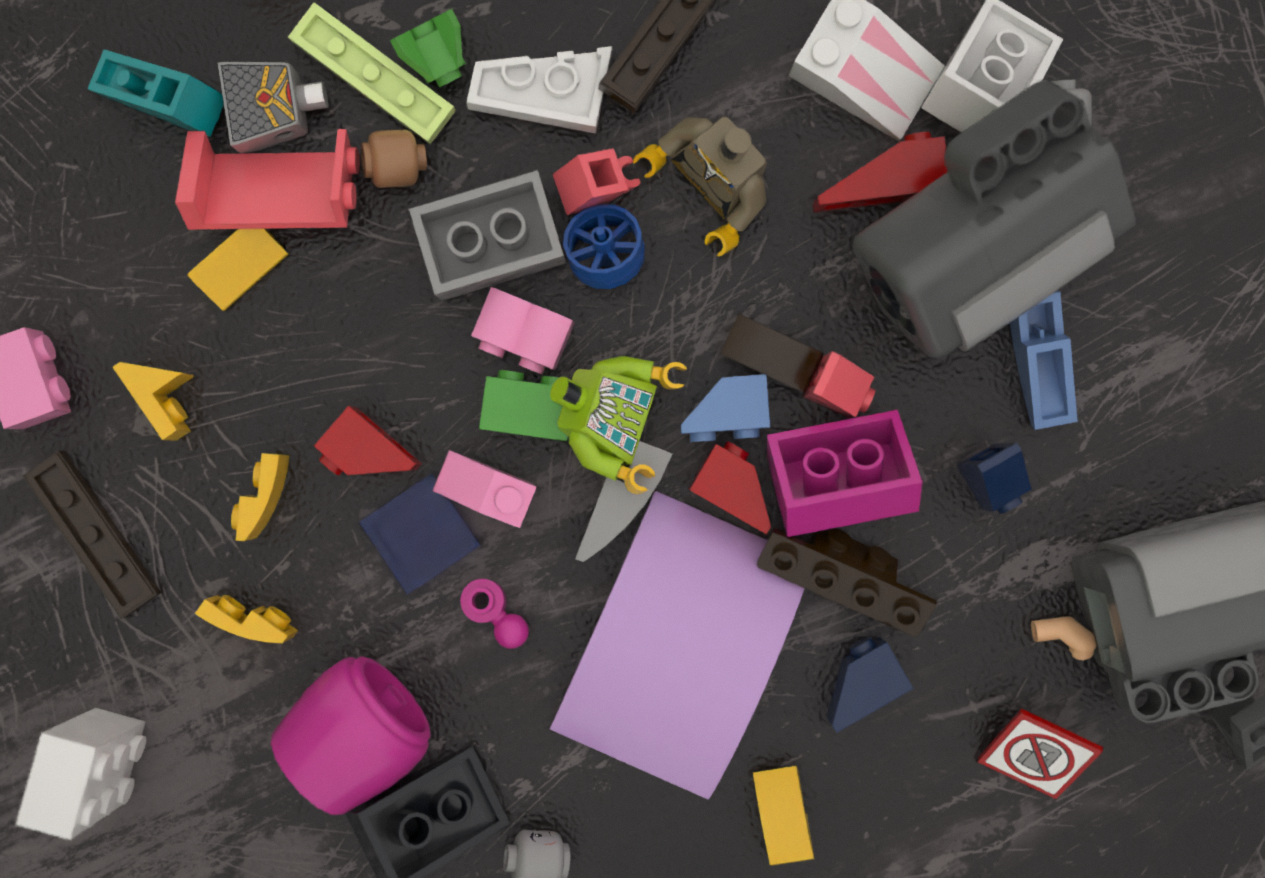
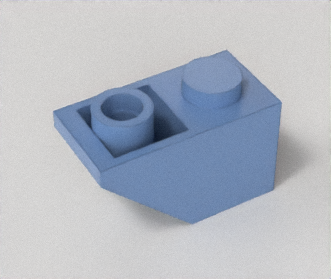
[680,374,770,442]

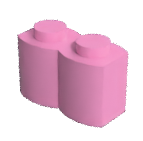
[471,287,575,375]

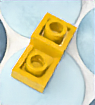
[231,453,290,541]
[195,595,298,643]
[753,766,814,866]

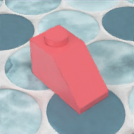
[802,351,876,418]

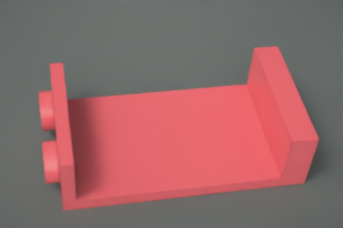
[175,129,360,230]

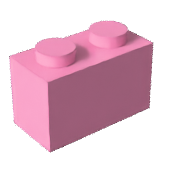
[0,327,71,430]

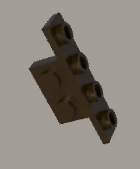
[757,528,937,637]

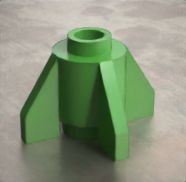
[390,9,466,87]

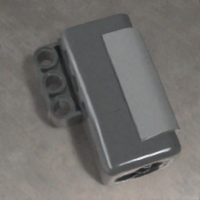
[853,80,1136,359]
[1071,501,1265,723]

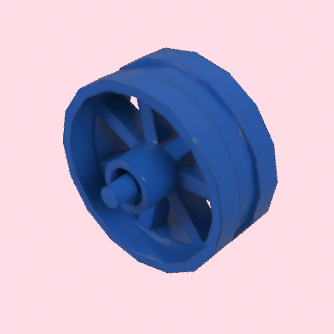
[563,204,645,289]

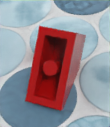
[314,406,422,476]
[688,441,771,534]

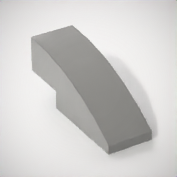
[575,441,672,562]

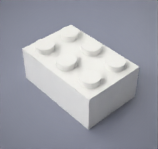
[16,708,146,840]

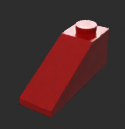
[812,132,948,212]

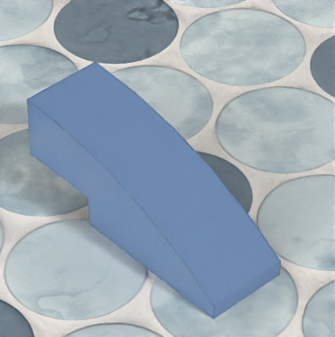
[1010,290,1078,430]

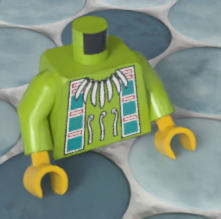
[550,356,687,494]

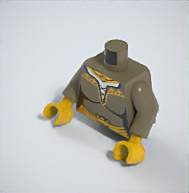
[633,116,767,257]

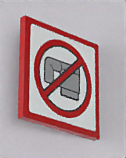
[978,708,1103,799]

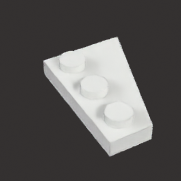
[466,46,612,134]

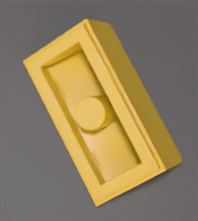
[187,229,289,311]

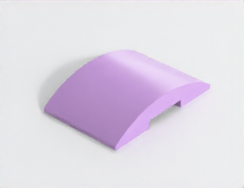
[550,491,805,800]

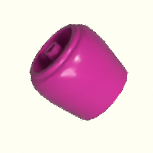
[271,656,431,815]

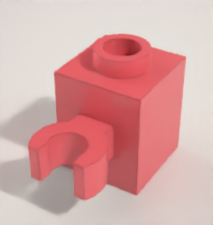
[552,148,641,215]

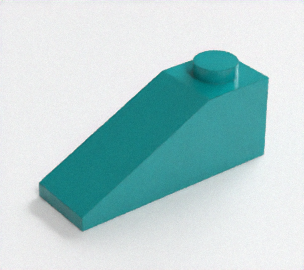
[88,49,224,137]

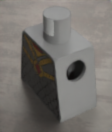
[218,62,329,153]

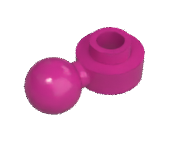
[460,579,529,649]

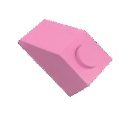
[433,450,537,528]

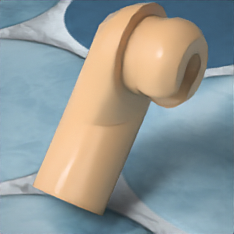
[1031,616,1097,660]

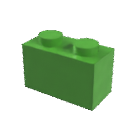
[479,370,569,441]

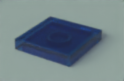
[359,473,481,595]

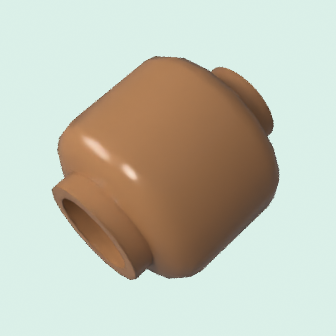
[361,129,427,188]

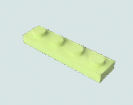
[288,3,456,145]

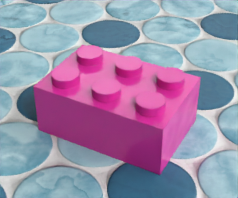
[767,410,923,537]

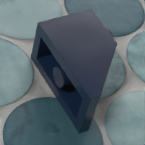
[957,443,1032,514]
[826,636,914,733]

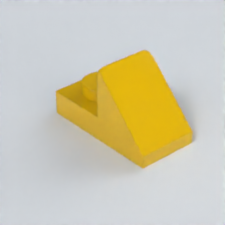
[113,362,194,441]

